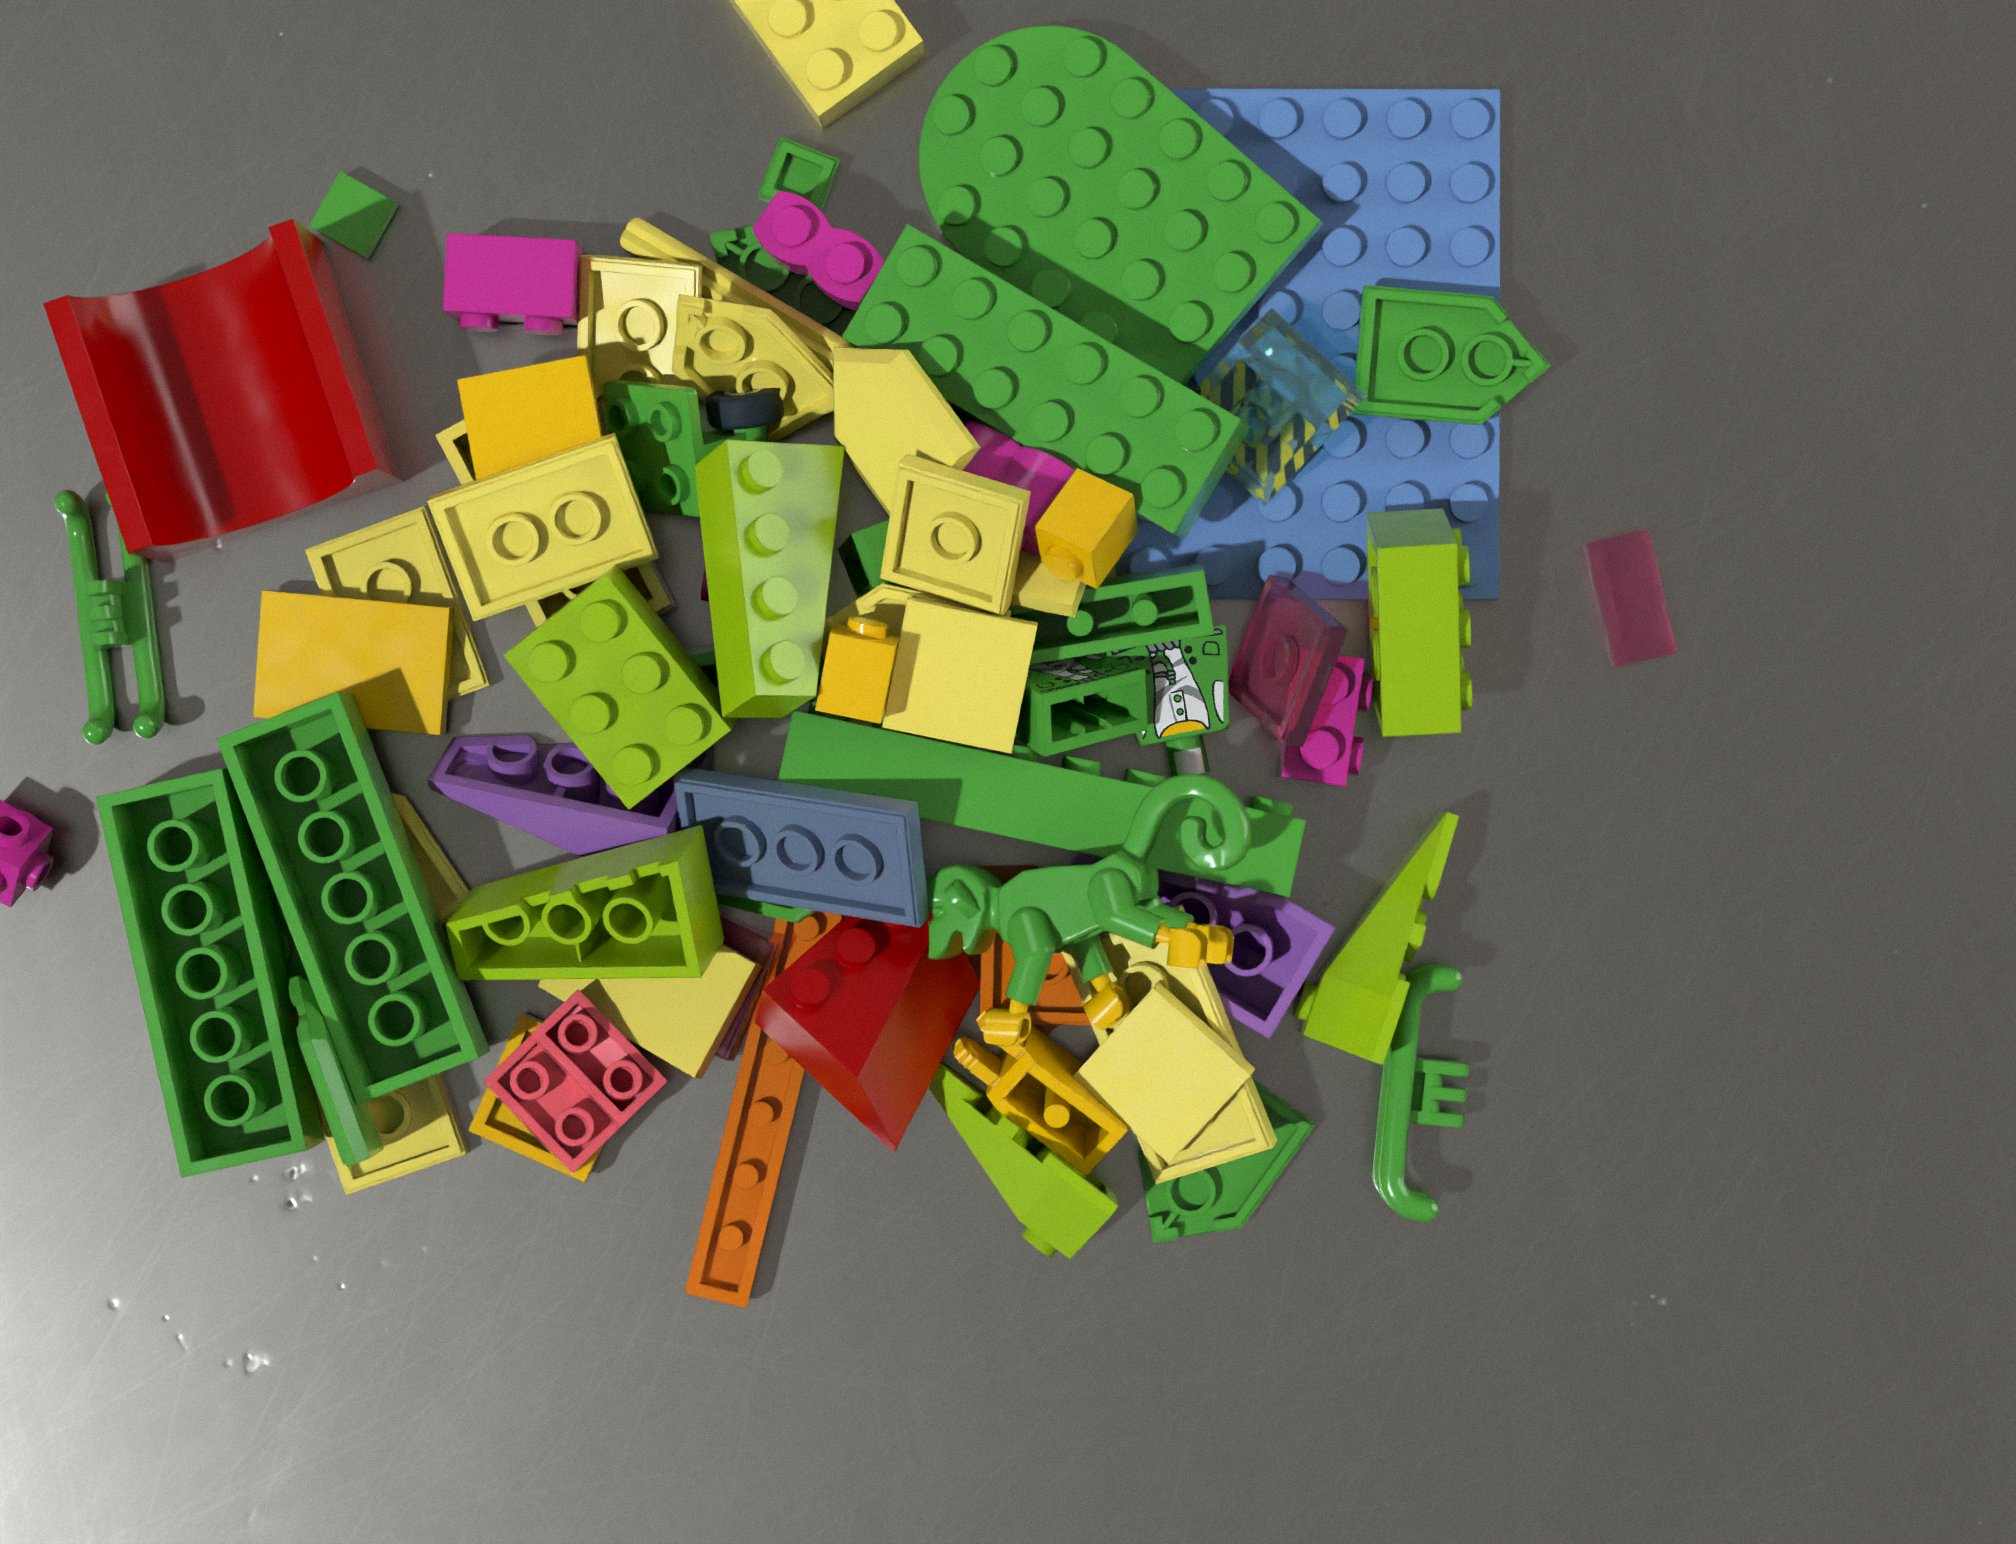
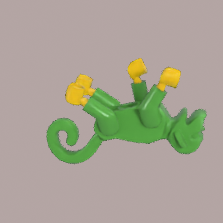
[926,774,1252,1047]

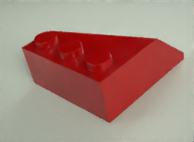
[755,912,980,1154]

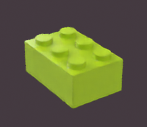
[1366,508,1472,737]
[503,564,738,810]

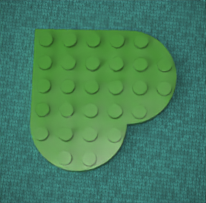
[919,25,1323,447]

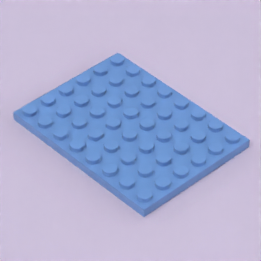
[1116,89,1500,601]

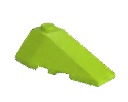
[1293,811,1459,1065]
[929,1059,1119,1259]

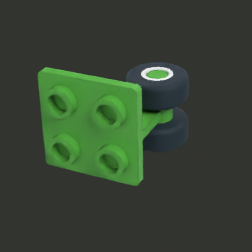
[603,379,784,517]

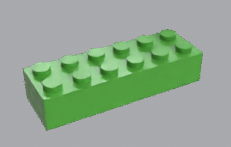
[842,224,1251,539]
[216,692,490,1104]
[96,768,325,1178]

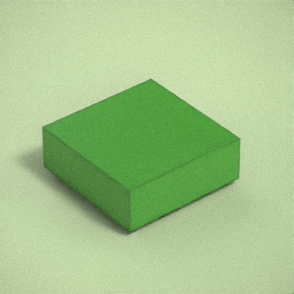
[757,137,841,212]
[309,171,399,260]

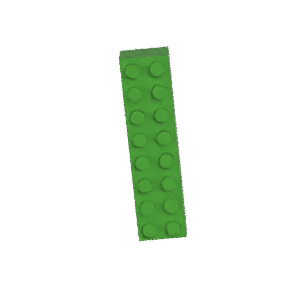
[778,701,1306,897]

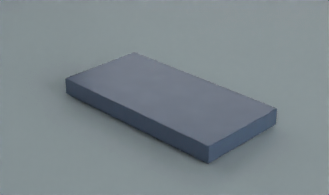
[673,767,929,928]

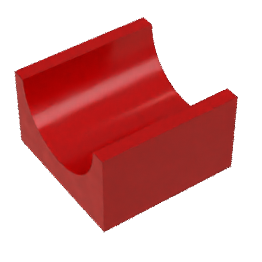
[43,219,405,563]

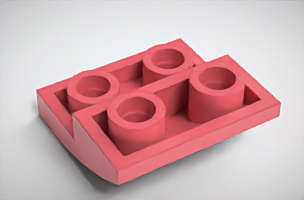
[483,989,668,1174]

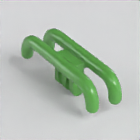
[54,490,165,745]
[1373,963,1470,1223]

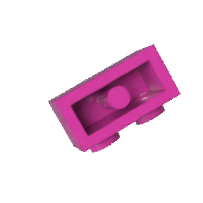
[443,233,584,335]
[1276,649,1373,787]

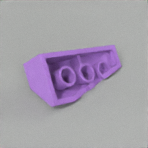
[427,735,714,857]
[1072,852,1336,1039]

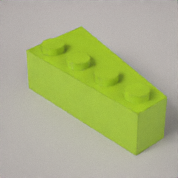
[694,440,845,718]
[445,825,724,980]

